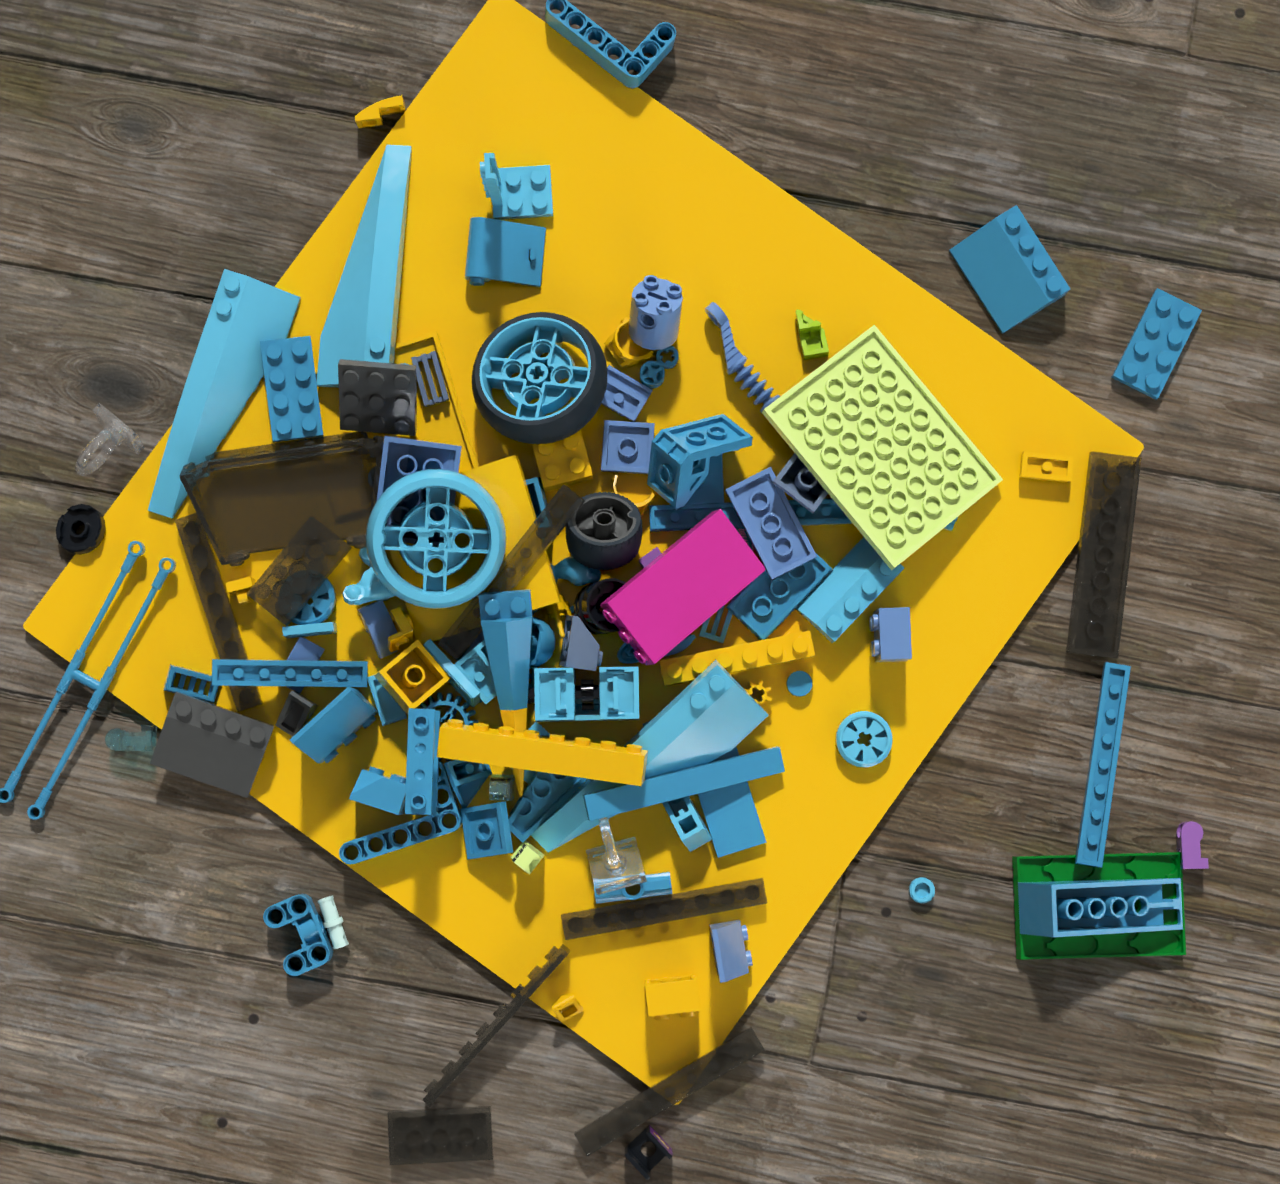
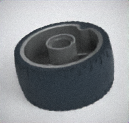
[566,492,642,570]

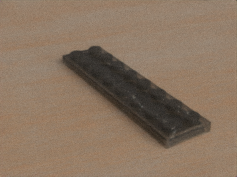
[1066,451,1141,659]

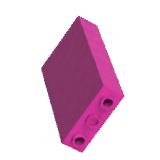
[600,509,766,666]

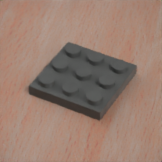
[338,359,417,436]

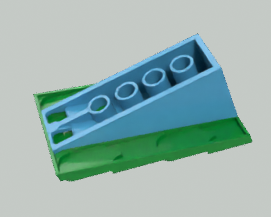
[1012,852,1186,960]

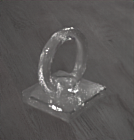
[75,403,145,476]
[586,817,647,895]

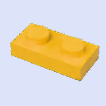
[1019,451,1074,483]

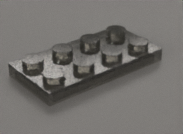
[247,515,352,626]
[387,1106,494,1165]

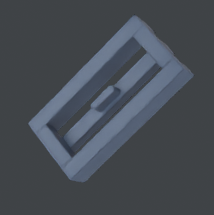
[411,351,449,407]

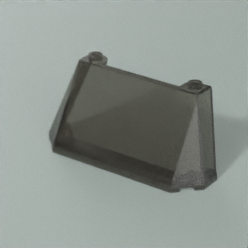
[180,431,384,566]

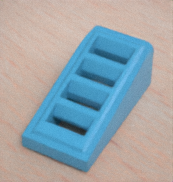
[163,664,219,703]

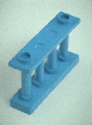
[405,708,441,815]

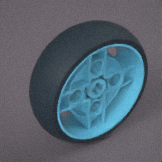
[472,312,607,444]

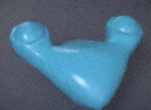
[342,545,397,605]

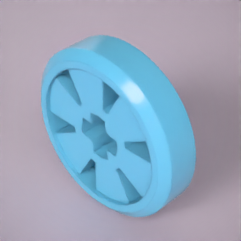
[836,711,893,767]

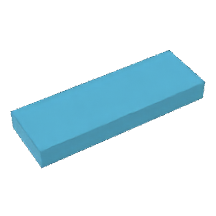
[423,639,480,707]

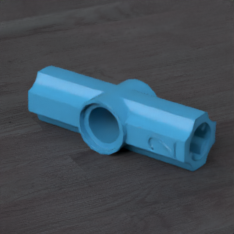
[593,872,672,904]

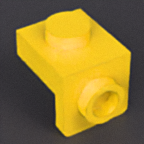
[388,607,413,652]

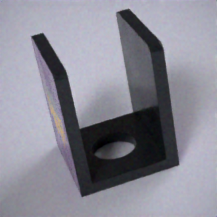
[624,1124,673,1181]

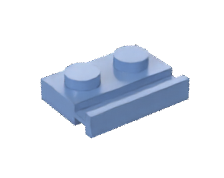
[601,365,653,422]

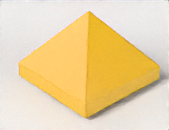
[552,994,584,1022]

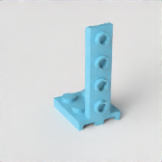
[480,153,553,220]

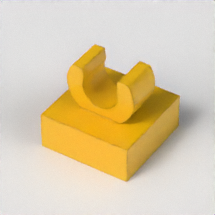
[225,577,257,605]

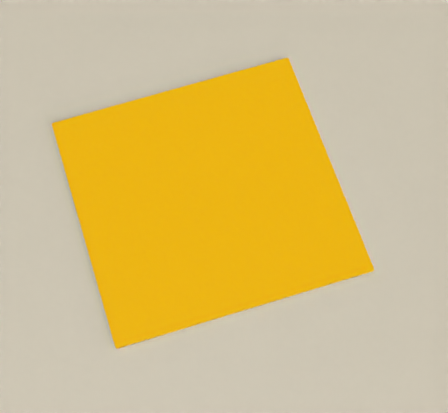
[23,0,1144,1105]

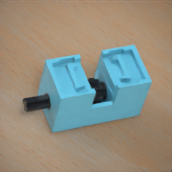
[528,667,639,722]

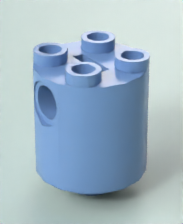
[629,275,683,350]

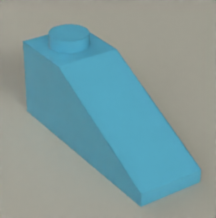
[663,796,712,852]

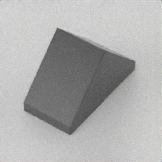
[275,691,318,736]

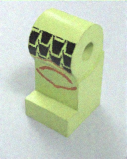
[511,840,545,875]

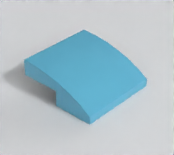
[454,640,497,705]

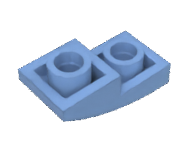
[358,601,399,658]

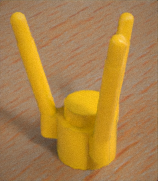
[541,595,574,638]

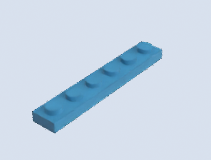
[211,659,368,687]

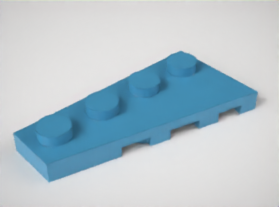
[508,771,587,843]

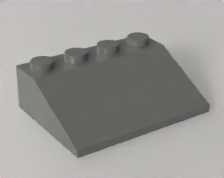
[150,691,274,798]

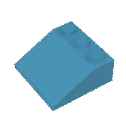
[290,687,378,764]

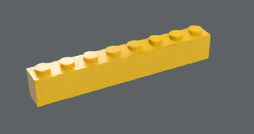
[437,719,648,786]

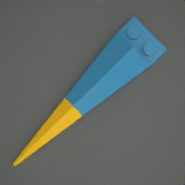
[479,589,533,797]

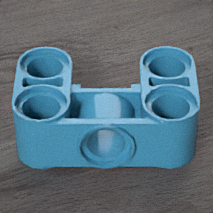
[263,894,333,976]

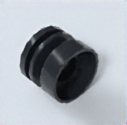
[574,578,626,635]

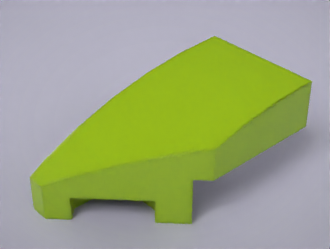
[795,310,829,360]

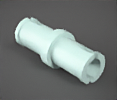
[317,895,349,949]

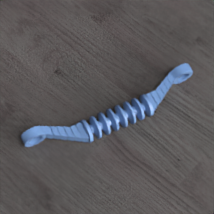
[705,302,780,412]

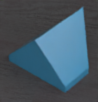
[444,760,492,808]

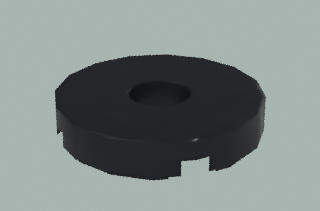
[56,504,106,555]

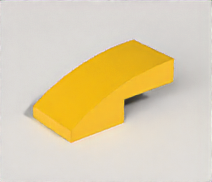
[355,95,406,128]

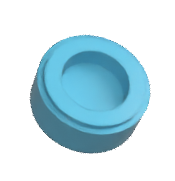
[909,877,935,903]

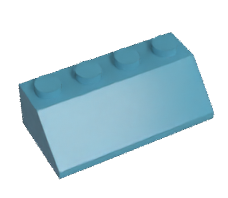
[795,537,904,643]

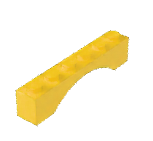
[659,631,815,687]

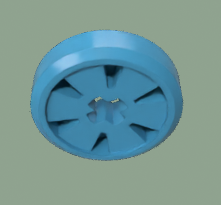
[279,570,336,625]

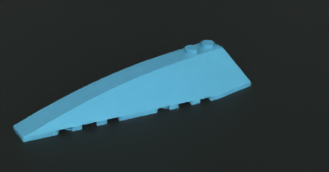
[317,145,412,388]
[148,269,301,519]
[531,660,769,853]

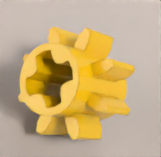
[745,680,772,709]

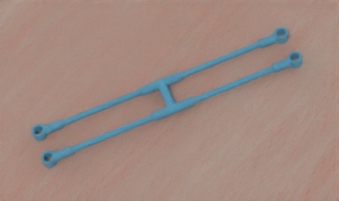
[0,541,176,820]

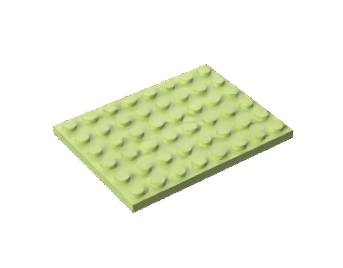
[761,325,1003,570]

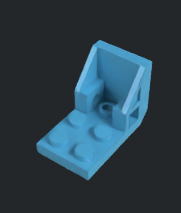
[647,414,753,509]

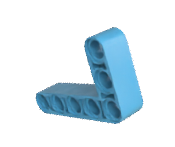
[544,0,676,88]
[339,761,462,864]

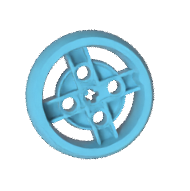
[366,469,506,609]

